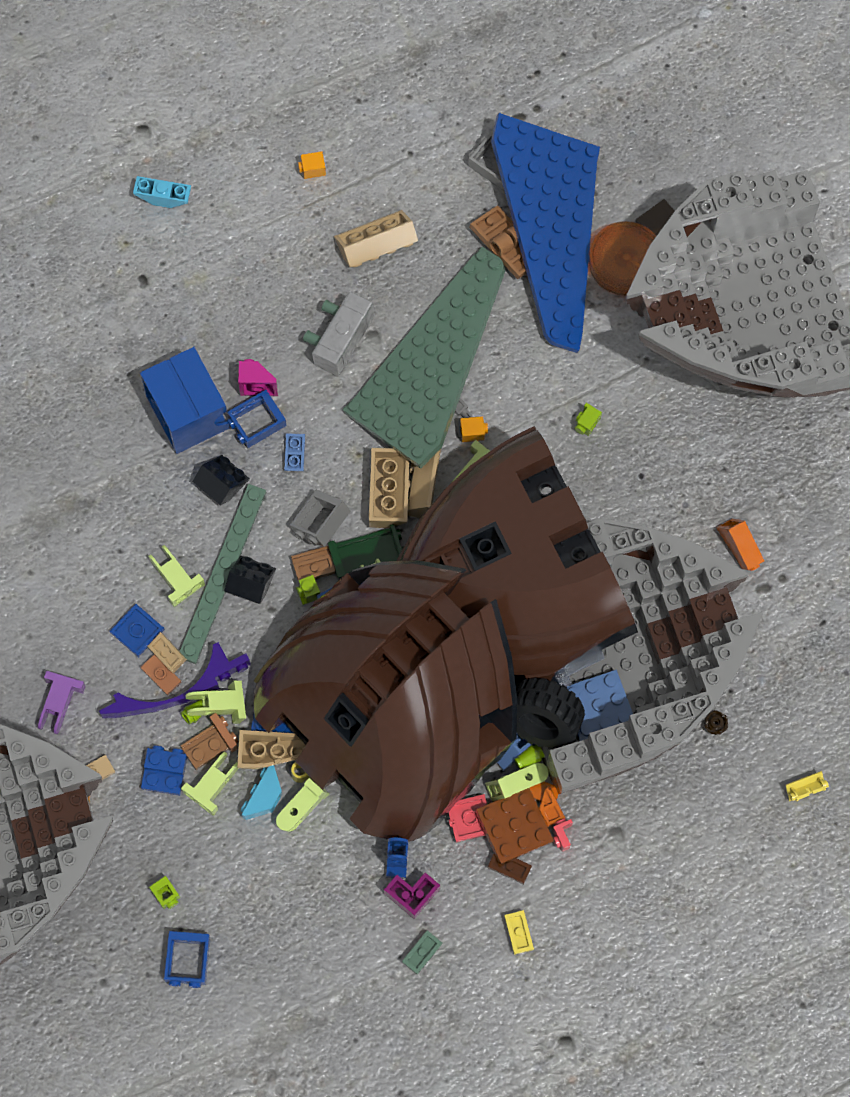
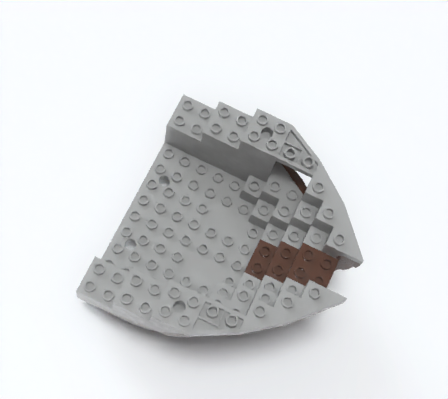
[626,170,850,398]
[540,518,763,794]
[0,724,113,965]

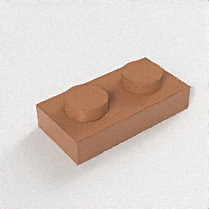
[210,713,239,753]

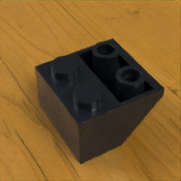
[192,455,250,505]
[224,556,276,604]

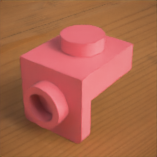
[552,818,573,852]

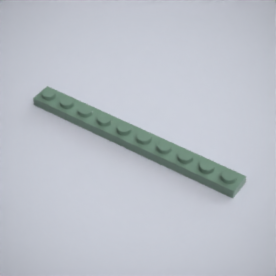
[180,484,267,664]

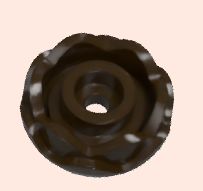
[704,710,728,735]

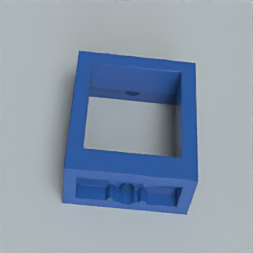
[227,390,287,448]
[164,931,210,988]

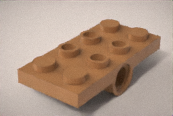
[469,205,527,279]

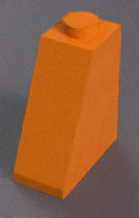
[716,518,764,571]

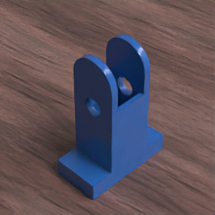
[386,838,408,879]

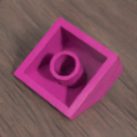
[238,359,278,396]

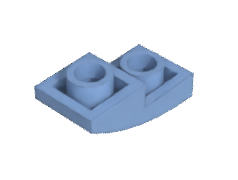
[284,433,305,471]

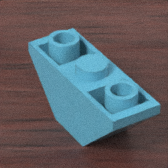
[133,176,191,208]
[241,765,282,820]

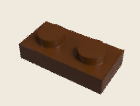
[488,854,532,885]

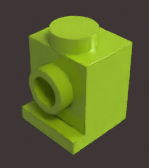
[574,402,602,436]
[296,575,320,605]
[149,876,180,909]

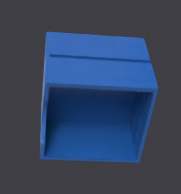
[140,347,230,454]

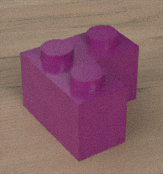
[384,873,440,919]

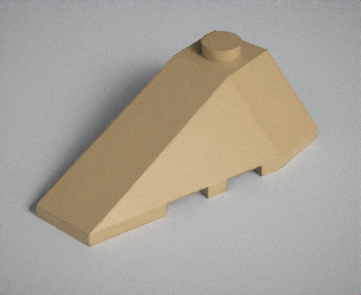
[237,730,306,769]

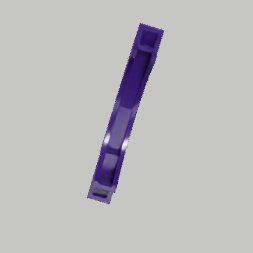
[99,642,251,719]

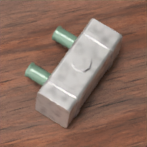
[303,292,375,376]

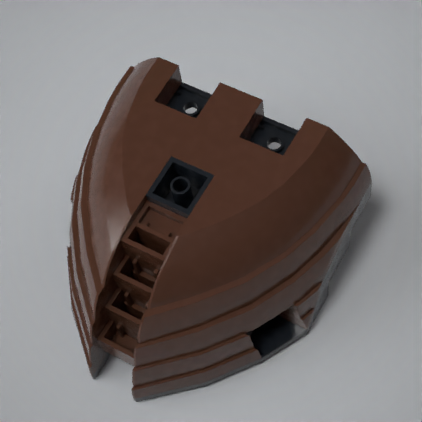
[396,426,638,687]
[254,560,517,842]

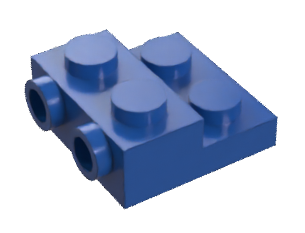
[141,746,187,796]

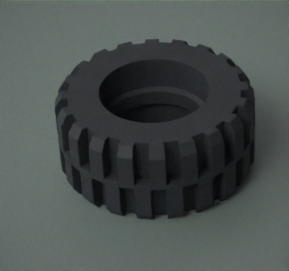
[516,678,585,749]

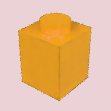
[298,151,326,179]
[460,416,488,442]

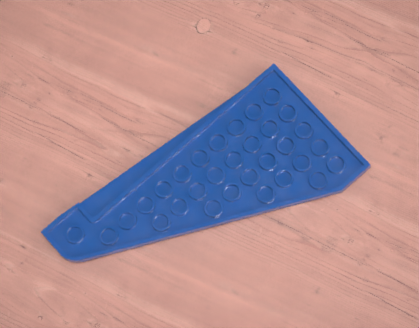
[491,113,600,353]

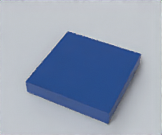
[109,604,165,658]

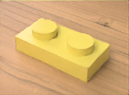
[504,910,534,955]

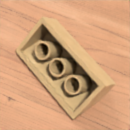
[334,210,418,267]
[369,448,409,528]
[408,449,441,518]

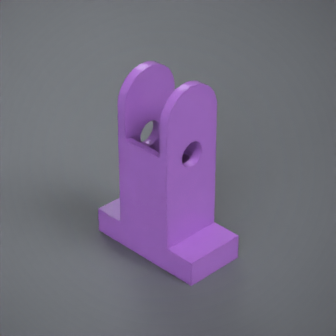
[38,671,86,734]

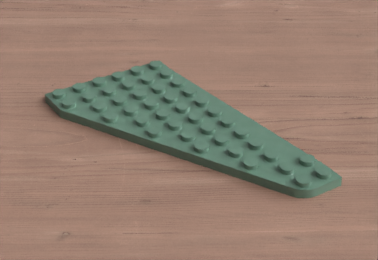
[342,246,505,469]

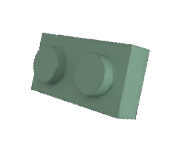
[402,930,443,975]

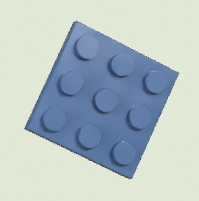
[567,670,633,741]

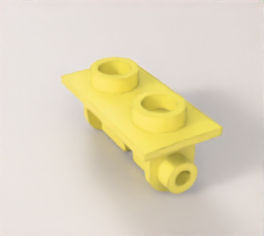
[786,771,829,802]

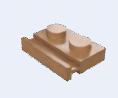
[291,546,336,583]
[180,725,229,770]

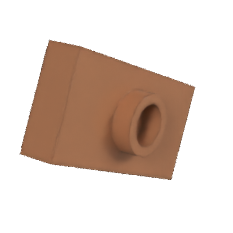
[140,654,182,696]

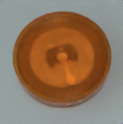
[589,221,656,296]

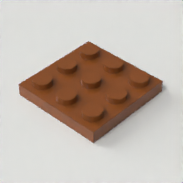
[475,788,554,865]

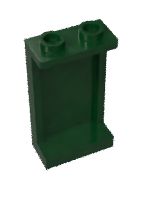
[328,524,404,581]

